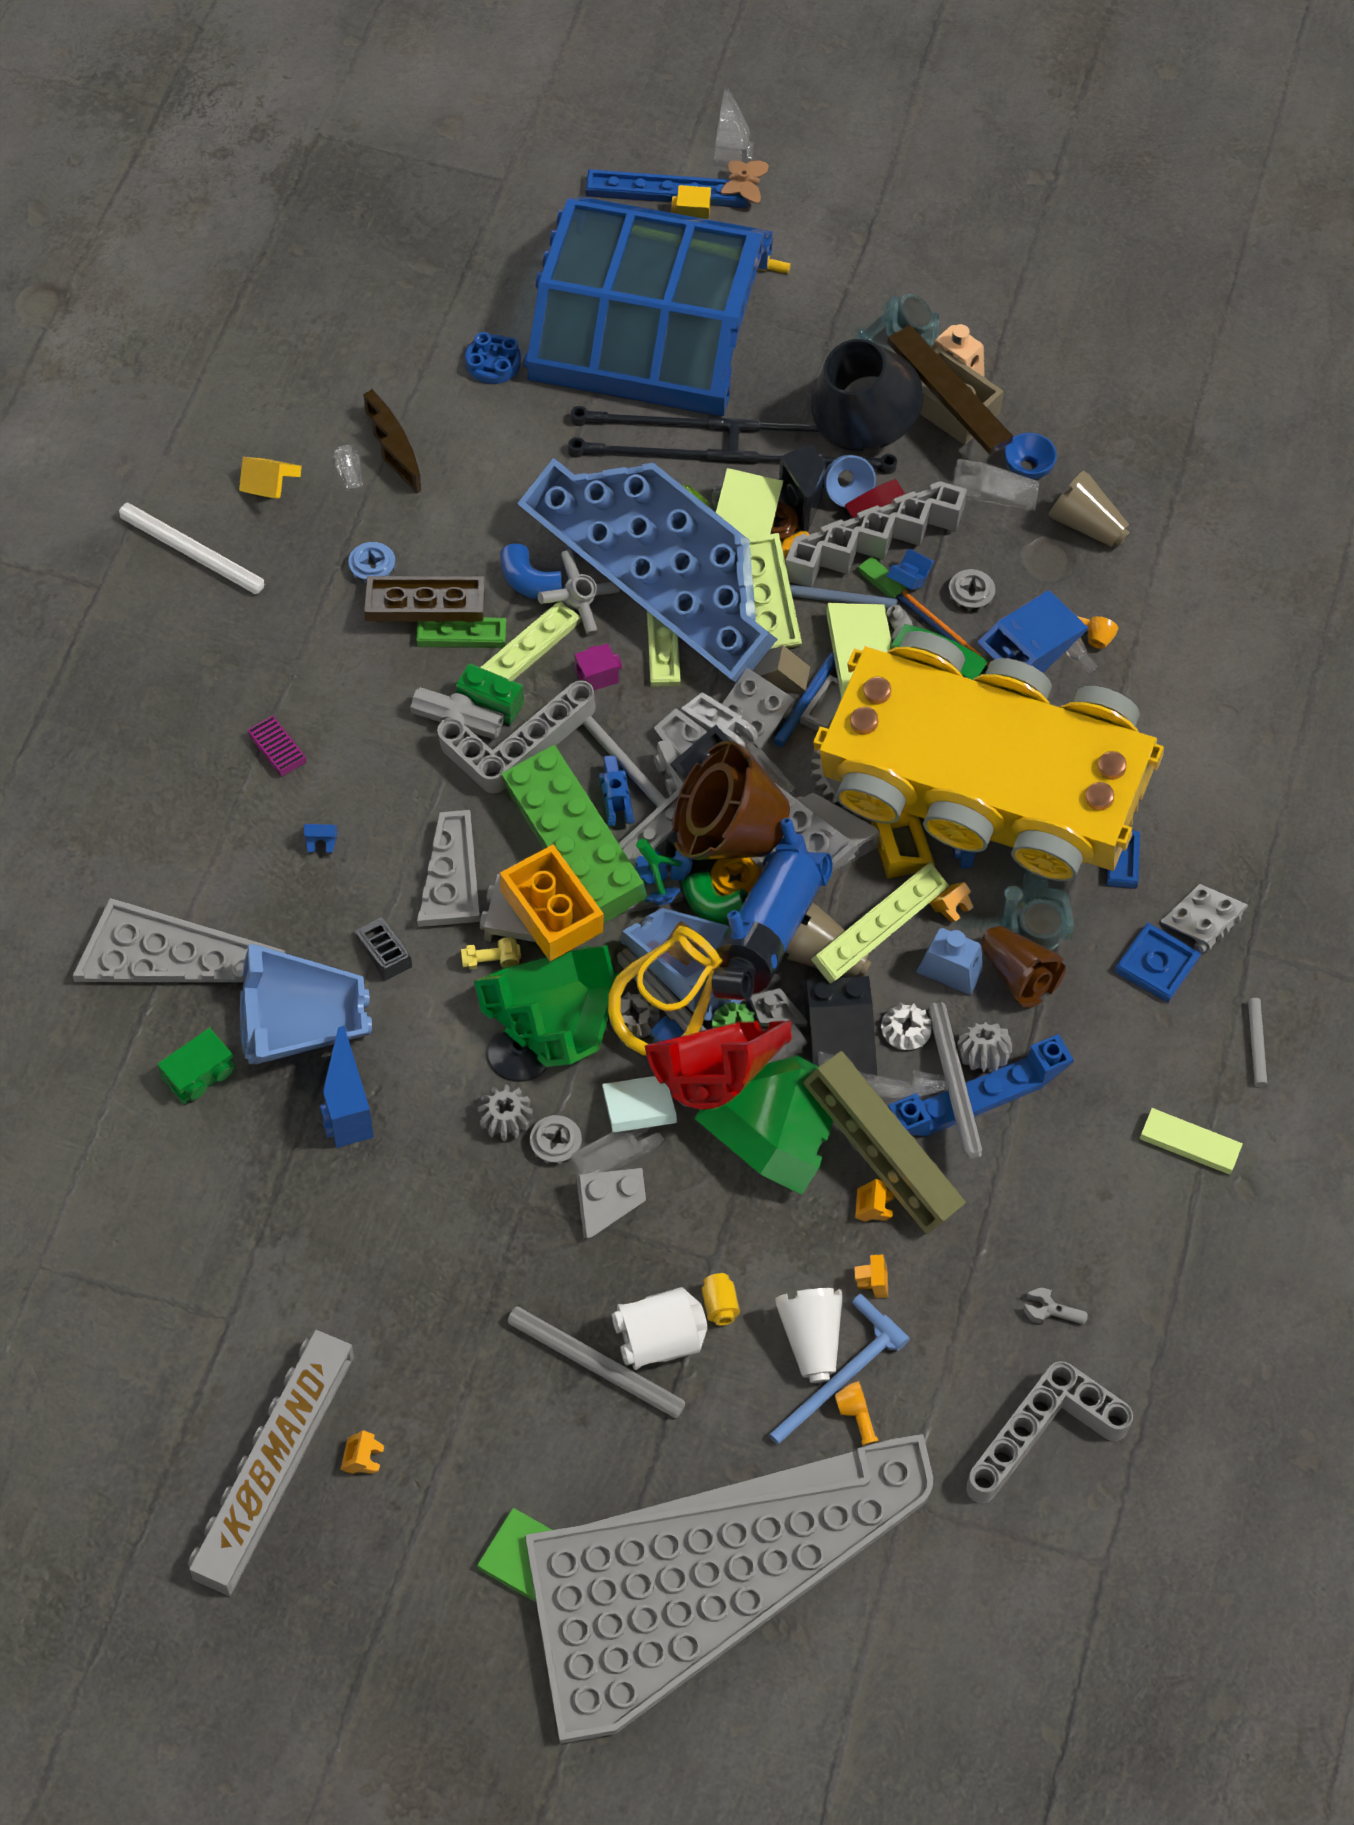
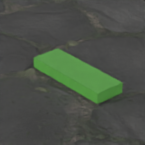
[417,617,506,648]

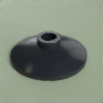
[488,1027,547,1082]

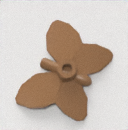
[721,160,769,204]

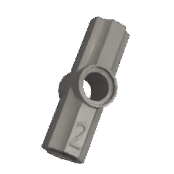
[410,687,504,740]

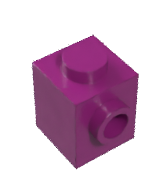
[575,643,622,691]

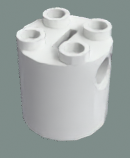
[611,1287,707,1370]

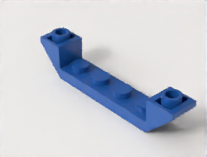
[888,1034,1074,1136]

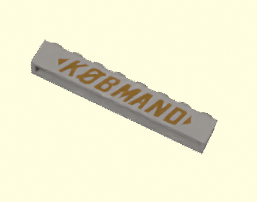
[188,1330,354,1596]

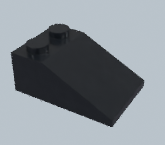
[804,976,878,1078]

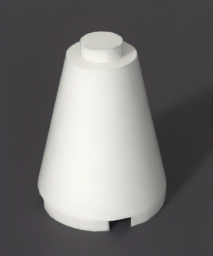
[775,1288,842,1383]

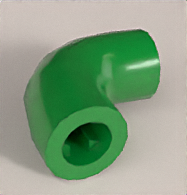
[681,872,749,926]

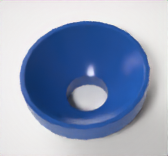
[1005,433,1057,479]

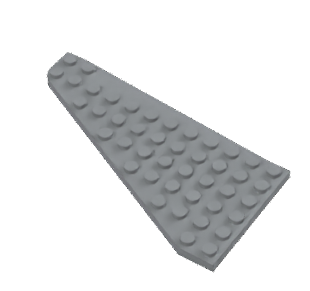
[525,1434,933,1744]

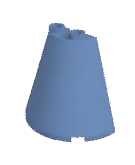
[621,908,742,1020]
[240,944,372,1064]

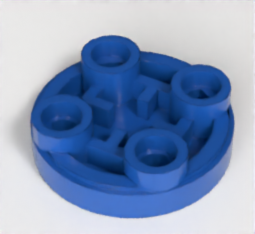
[465,332,521,384]

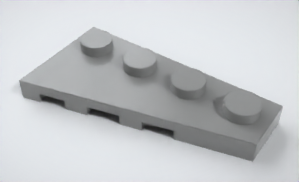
[417,810,480,927]

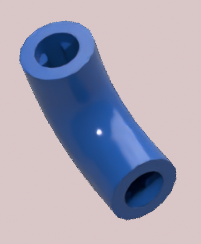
[500,544,562,600]

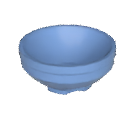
[824,455,876,507]

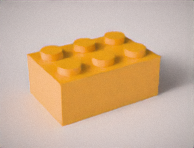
[500,844,604,961]

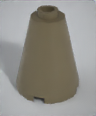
[1049,470,1130,547]
[784,902,872,977]

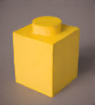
[671,185,711,220]

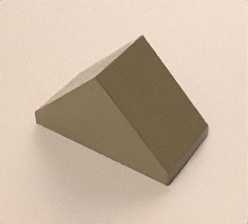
[753,645,810,694]

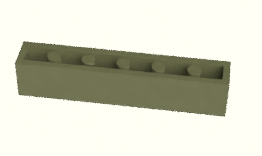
[802,1051,966,1235]

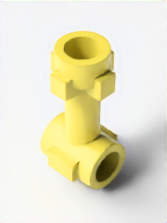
[461,937,521,970]

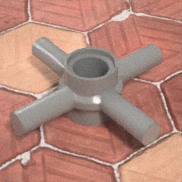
[538,550,620,635]

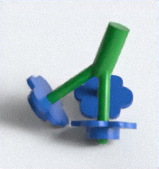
[635,839,692,905]

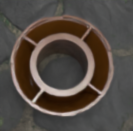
[672,741,790,860]

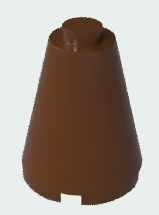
[981,926,1066,1008]

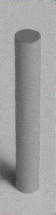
[1248,998,1268,1088]

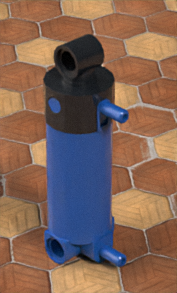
[712,818,833,1000]

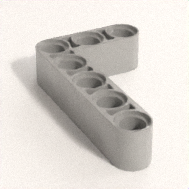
[437,680,596,794]
[966,1361,1133,1504]

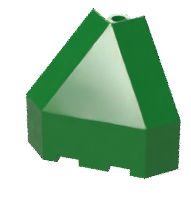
[474,945,621,1067]
[694,1056,833,1195]

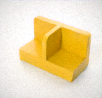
[239,457,302,499]

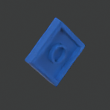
[1115,922,1201,1003]

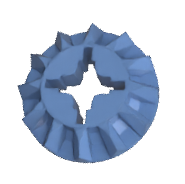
[349,542,395,583]

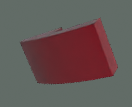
[845,478,905,518]

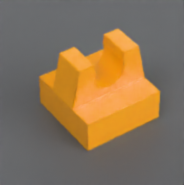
[930,882,973,922]
[855,1179,894,1222]
[855,1254,888,1299]
[340,1430,384,1474]

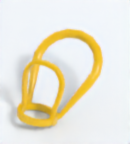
[608,926,723,1056]

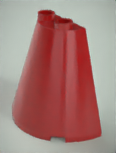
[645,1020,792,1109]

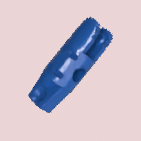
[599,755,635,826]

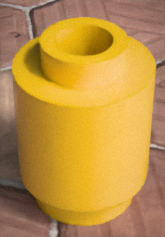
[701,1273,740,1326]

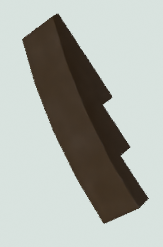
[363,389,421,493]

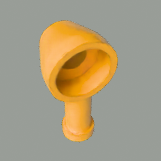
[1077,616,1119,649]
[835,1381,879,1446]

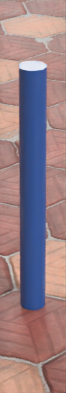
[773,653,836,747]

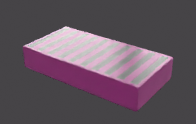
[248,716,307,777]

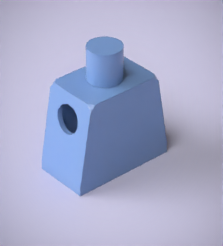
[916,928,983,996]

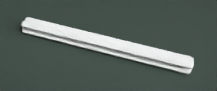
[119,503,265,594]

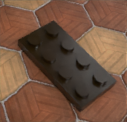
[364,576,485,623]

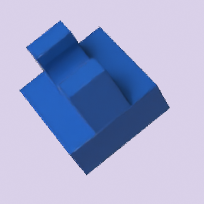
[304,824,338,852]

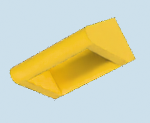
[871,812,935,879]

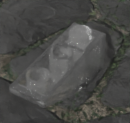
[952,459,1040,511]

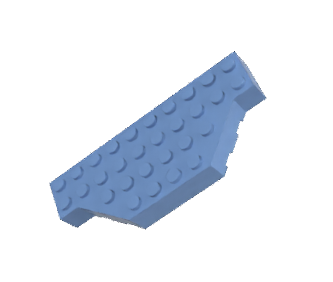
[518,458,778,683]

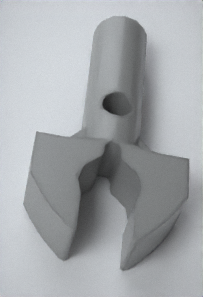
[1023,1288,1088,1325]

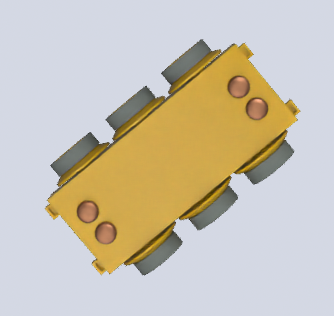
[813,631,1164,881]

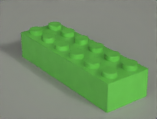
[501,744,647,923]

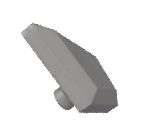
[750,988,807,1027]

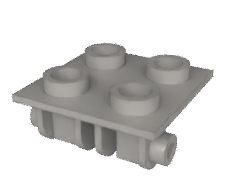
[722,667,795,749]
[1160,884,1248,953]

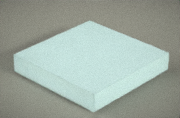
[602,1076,677,1132]

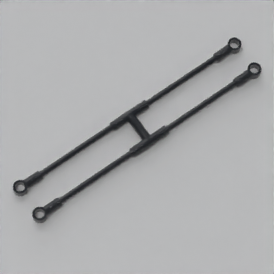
[568,406,897,474]

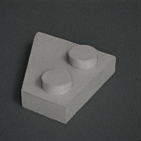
[576,1168,646,1238]

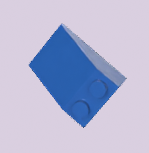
[320,1026,374,1148]

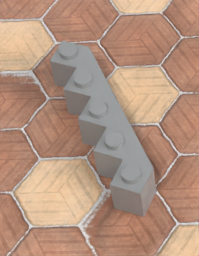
[785,481,967,587]

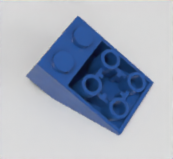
[977,590,1089,673]

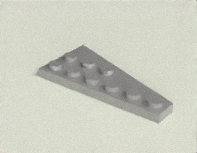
[73,898,285,983]

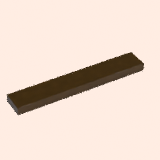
[887,325,1013,455]

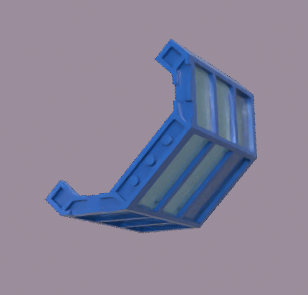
[523,197,773,416]

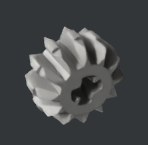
[958,1022,1012,1072]
[478,1084,533,1141]

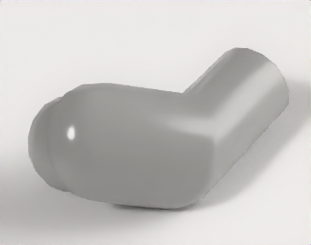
[887,605,913,642]

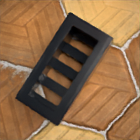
[355,917,412,981]

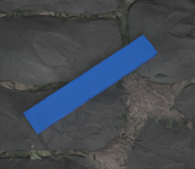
[586,169,747,208]

